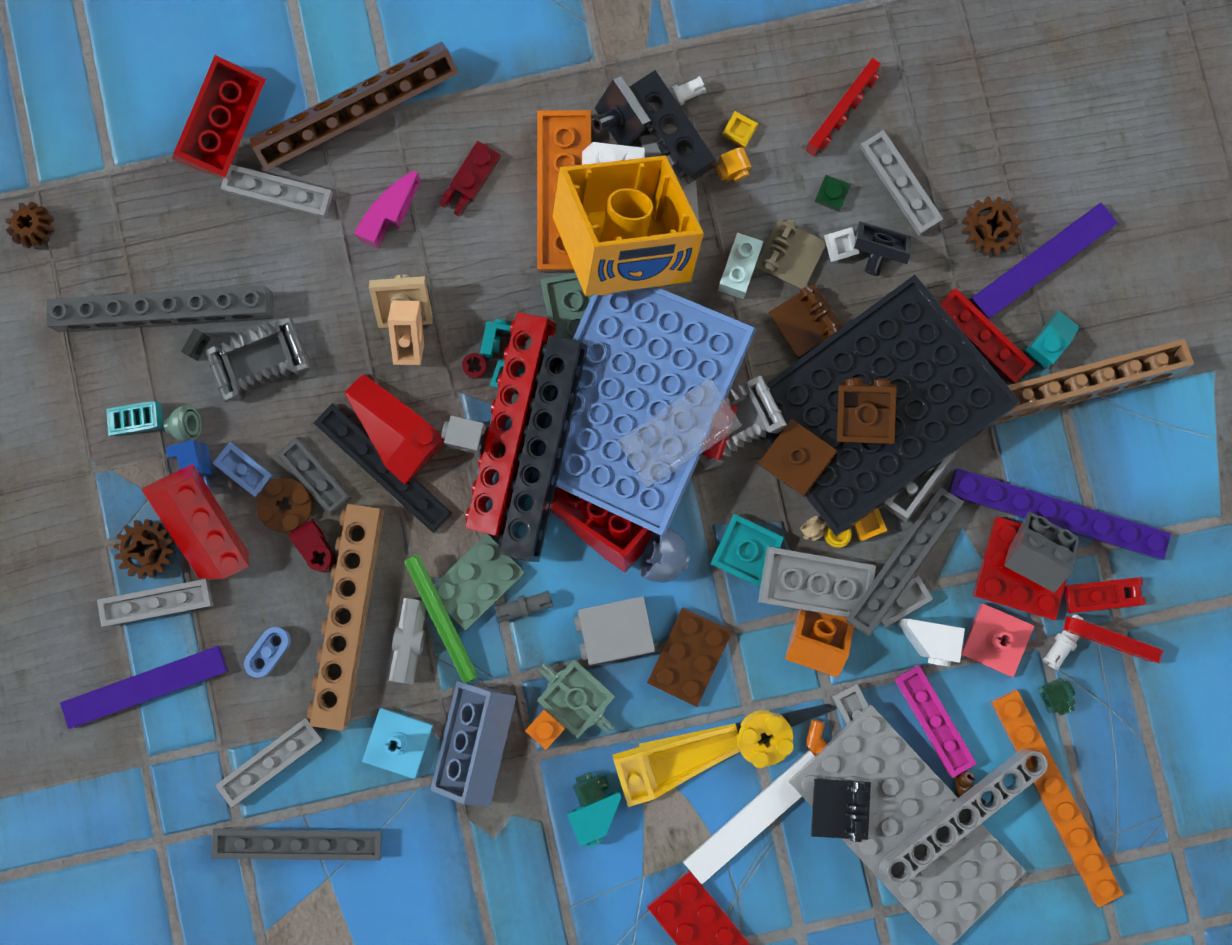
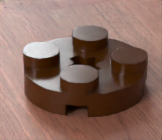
[256,478,313,533]

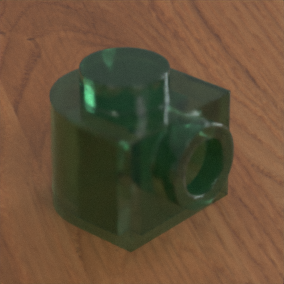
[1039,678,1076,716]
[572,771,610,807]

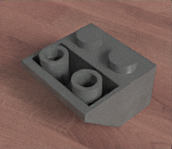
[1004,511,1079,593]

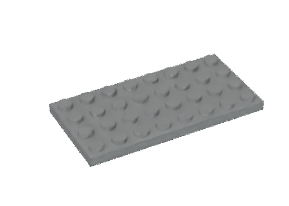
[788,704,1026,945]

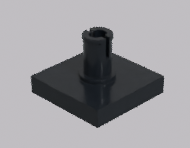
[591,76,651,146]
[854,221,911,276]

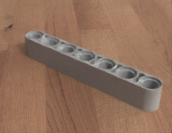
[881,749,1048,884]

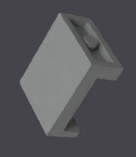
[574,596,655,665]

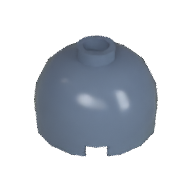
[640,528,690,583]

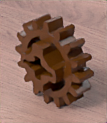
[961,196,1023,257]
[113,519,177,579]

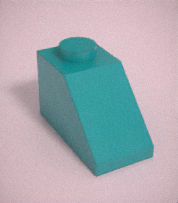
[1023,310,1080,369]
[567,789,622,848]

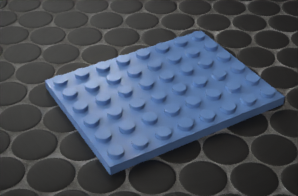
[531,287,757,536]

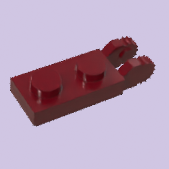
[439,140,501,217]

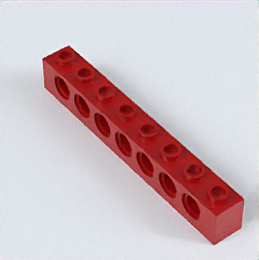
[465,312,557,536]

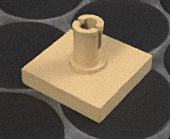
[369,274,433,328]

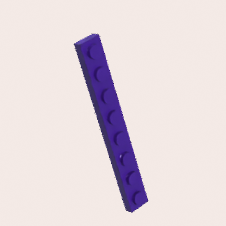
[949,468,1171,560]

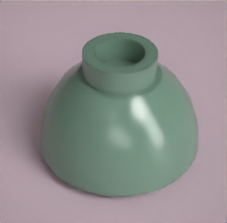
[164,405,202,442]

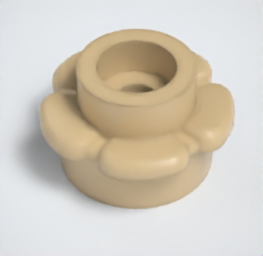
[800,516,826,541]

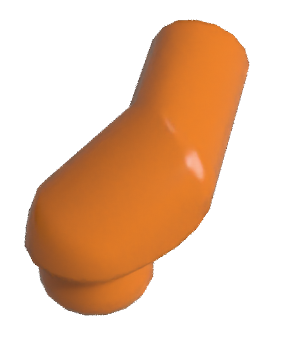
[806,719,827,756]

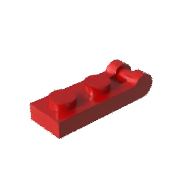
[1064,577,1146,613]

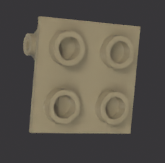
[755,219,826,289]

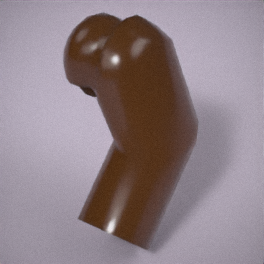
[955,770,986,805]

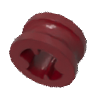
[462,353,487,379]

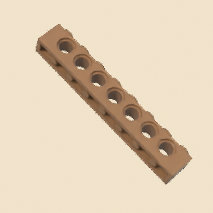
[990,339,1194,426]
[307,504,384,731]

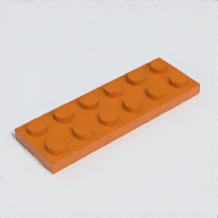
[537,110,591,272]

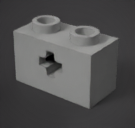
[441,416,487,456]

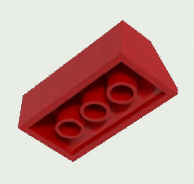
[171,55,266,178]
[142,464,249,579]

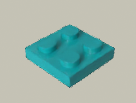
[710,514,784,588]

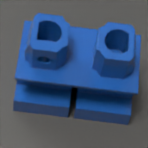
[165,440,214,491]

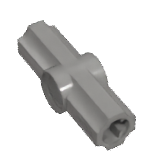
[389,598,427,684]

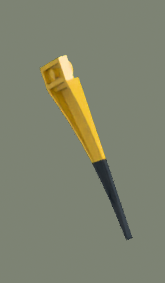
[612,704,832,807]

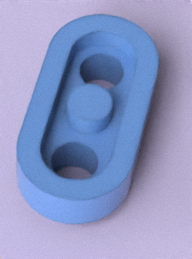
[244,627,291,678]

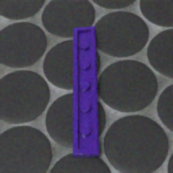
[970,202,1118,319]
[60,646,229,729]

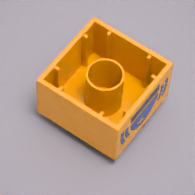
[552,155,704,296]

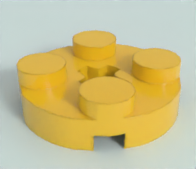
[736,710,794,768]

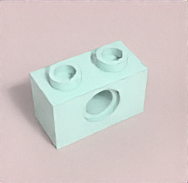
[718,233,763,299]

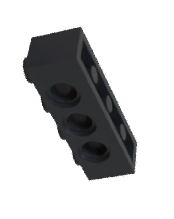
[629,70,716,184]

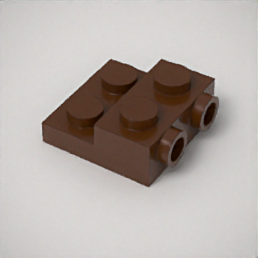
[837,378,897,444]

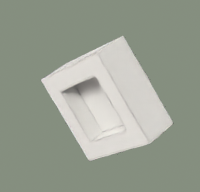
[824,227,859,262]

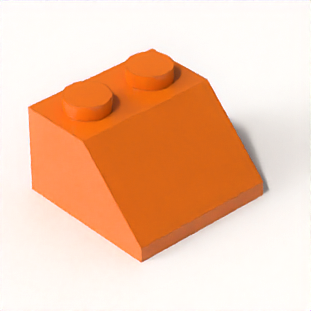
[785,609,854,678]

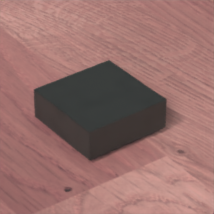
[181,328,210,361]

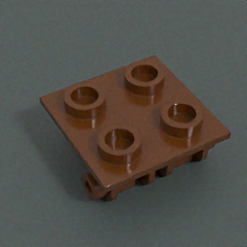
[769,283,843,358]

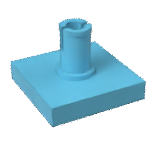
[362,707,434,779]

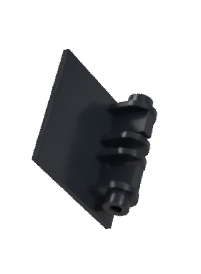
[811,778,871,842]

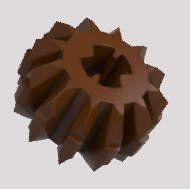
[5,202,55,249]

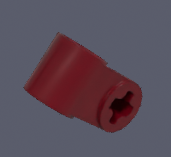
[288,519,337,573]

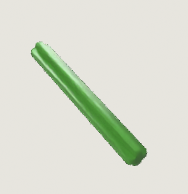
[405,555,477,683]

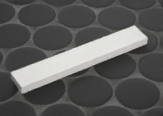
[683,750,814,884]

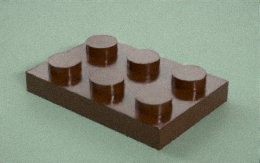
[647,608,733,707]

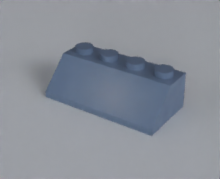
[430,681,516,807]

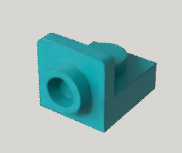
[480,319,511,359]

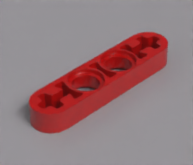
[1063,616,1164,664]

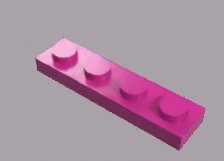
[893,665,977,778]

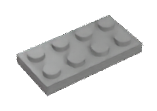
[758,547,876,617]

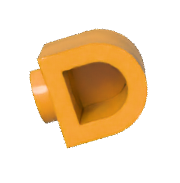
[716,147,752,182]

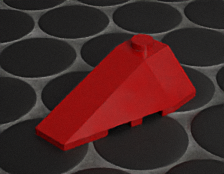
[344,374,444,485]
[551,487,653,573]

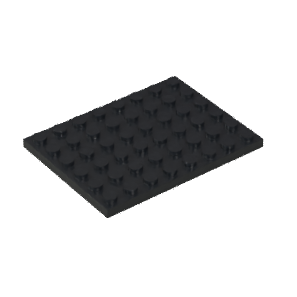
[760,274,1020,538]

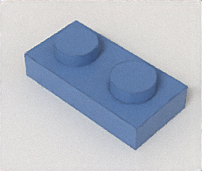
[213,442,274,498]

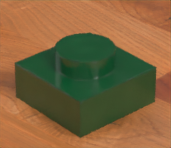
[814,175,850,212]

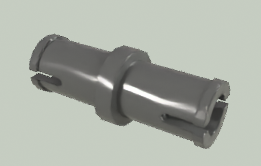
[495,590,553,623]

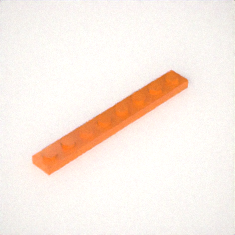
[990,689,1124,907]

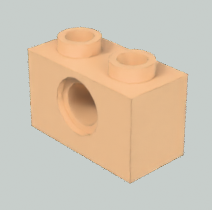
[388,300,424,365]

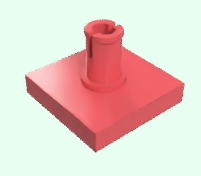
[961,603,1034,677]

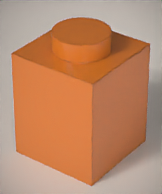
[525,709,566,750]

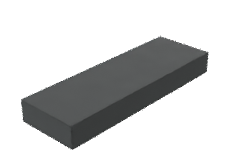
[276,436,352,516]

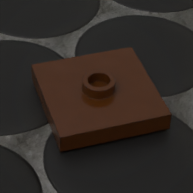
[758,419,838,497]

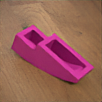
[354,171,421,249]

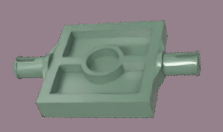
[537,659,616,738]

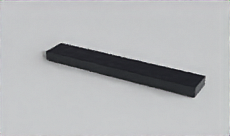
[314,403,453,533]

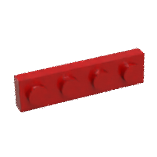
[806,57,881,157]
[939,287,1034,384]

